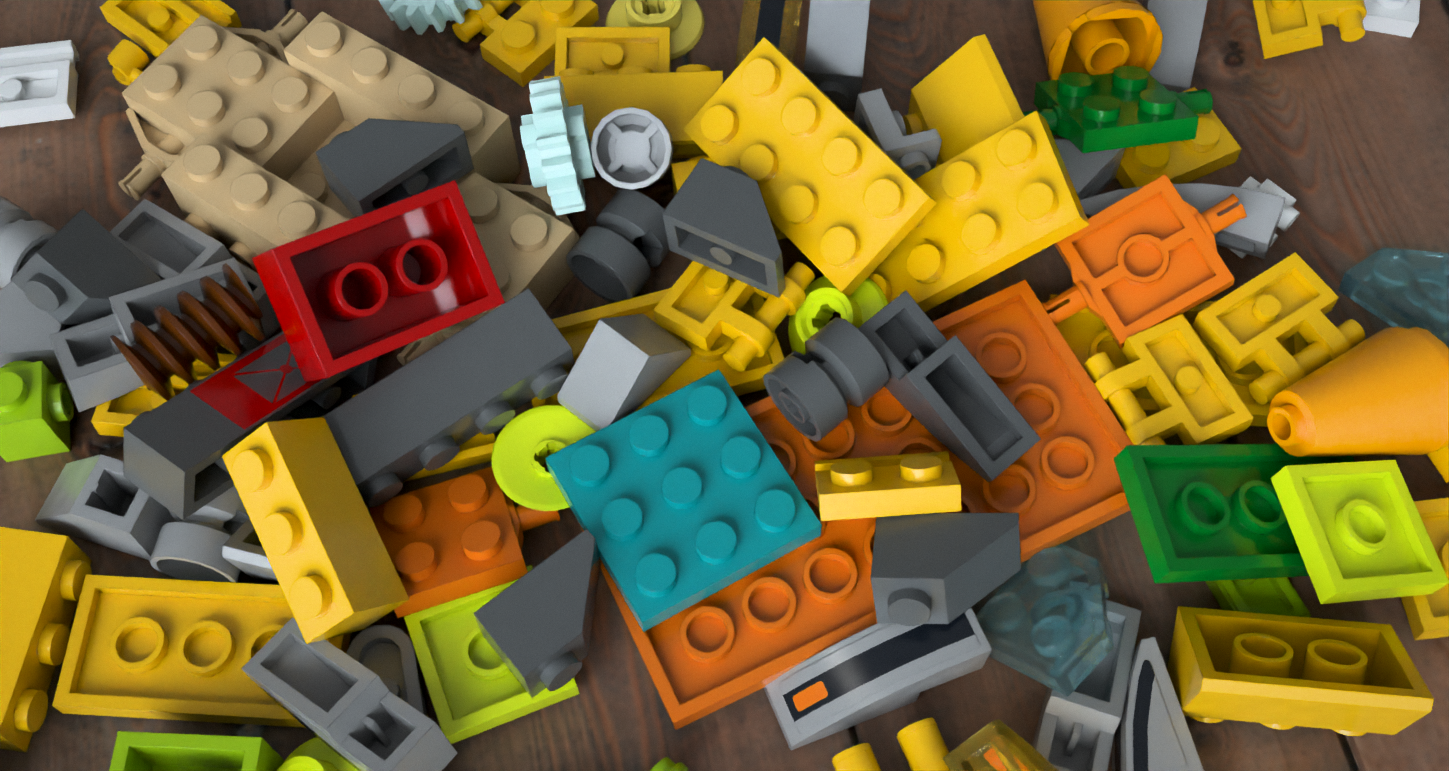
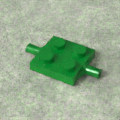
[1023,66,1213,153]

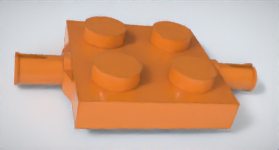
[1041,174,1247,349]
[369,466,561,619]

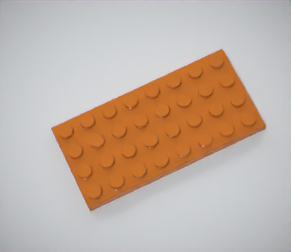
[576,279,1133,730]

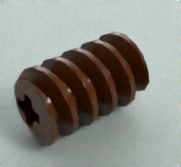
[110,263,266,401]

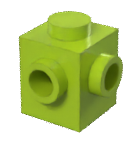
[0,361,74,462]

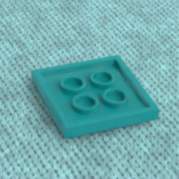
[545,369,822,632]

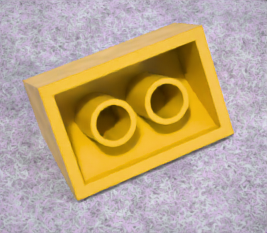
[902,34,1025,168]
[1167,606,1434,736]

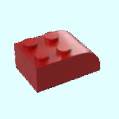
[252,180,505,382]

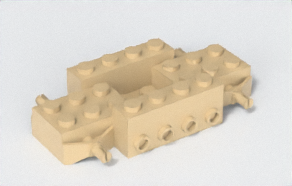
[118,9,580,366]

